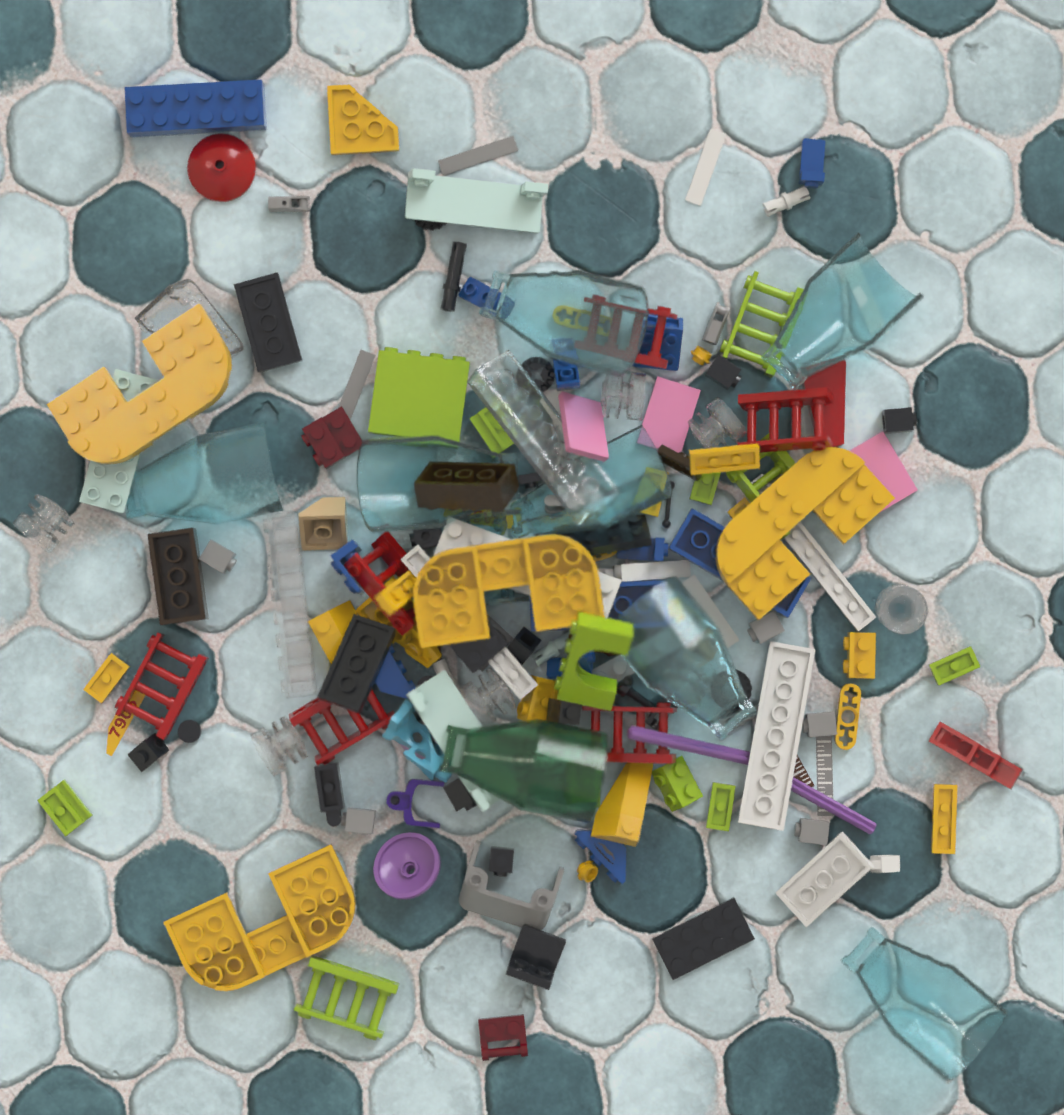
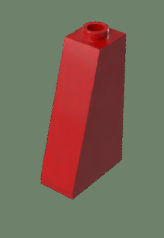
[799,358,846,448]

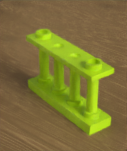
[719,271,806,378]
[726,433,814,540]
[294,955,399,1040]

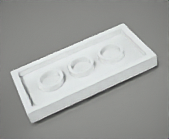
[776,832,874,927]

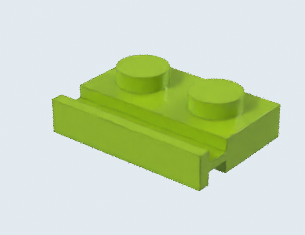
[469,400,522,456]
[37,779,93,836]

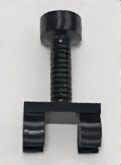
[616,683,678,731]

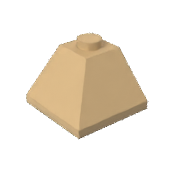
[298,497,348,550]

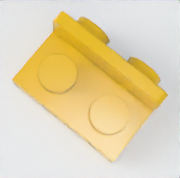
[843,632,876,679]
[517,675,558,727]

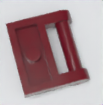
[478,1014,528,1061]

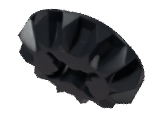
[518,357,555,393]

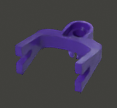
[386,779,444,828]

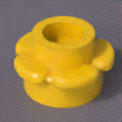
[691,346,712,366]
[577,860,598,883]

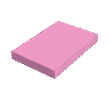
[637,376,701,453]
[558,391,609,462]
[850,431,918,513]

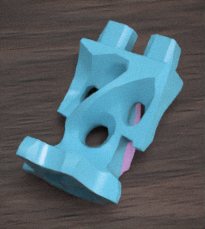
[382,699,454,783]

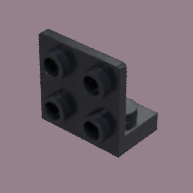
[506,924,566,990]

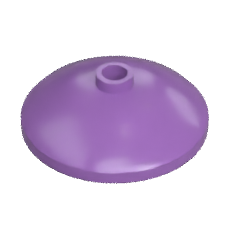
[373,832,440,900]

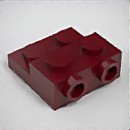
[301,406,365,469]

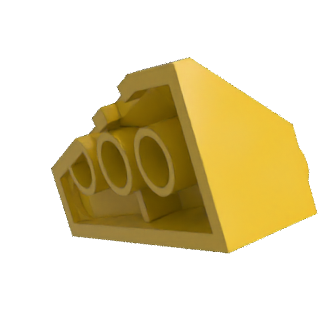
[355,576,442,668]
[308,600,373,690]
[591,763,654,847]

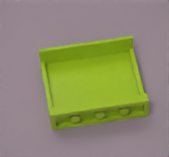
[368,347,470,445]

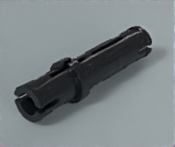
[440,242,467,312]

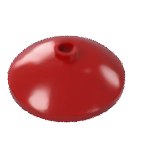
[187,133,256,202]

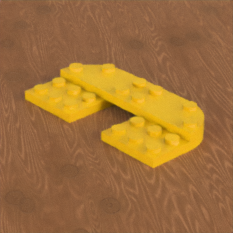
[47,303,232,464]
[716,447,895,620]
[413,534,605,648]
[163,844,356,991]

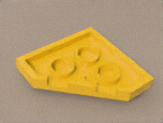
[327,84,400,155]

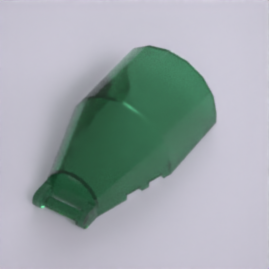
[439,719,608,823]

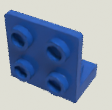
[633,315,683,371]
[330,539,365,595]

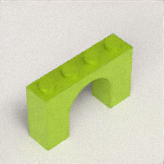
[554,612,633,711]

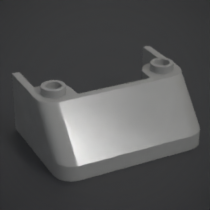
[459,840,564,930]

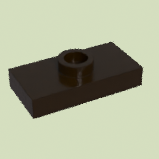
[658,444,702,481]

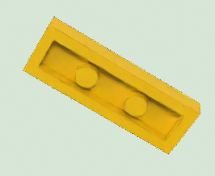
[689,444,760,475]
[375,570,417,616]
[931,784,957,854]

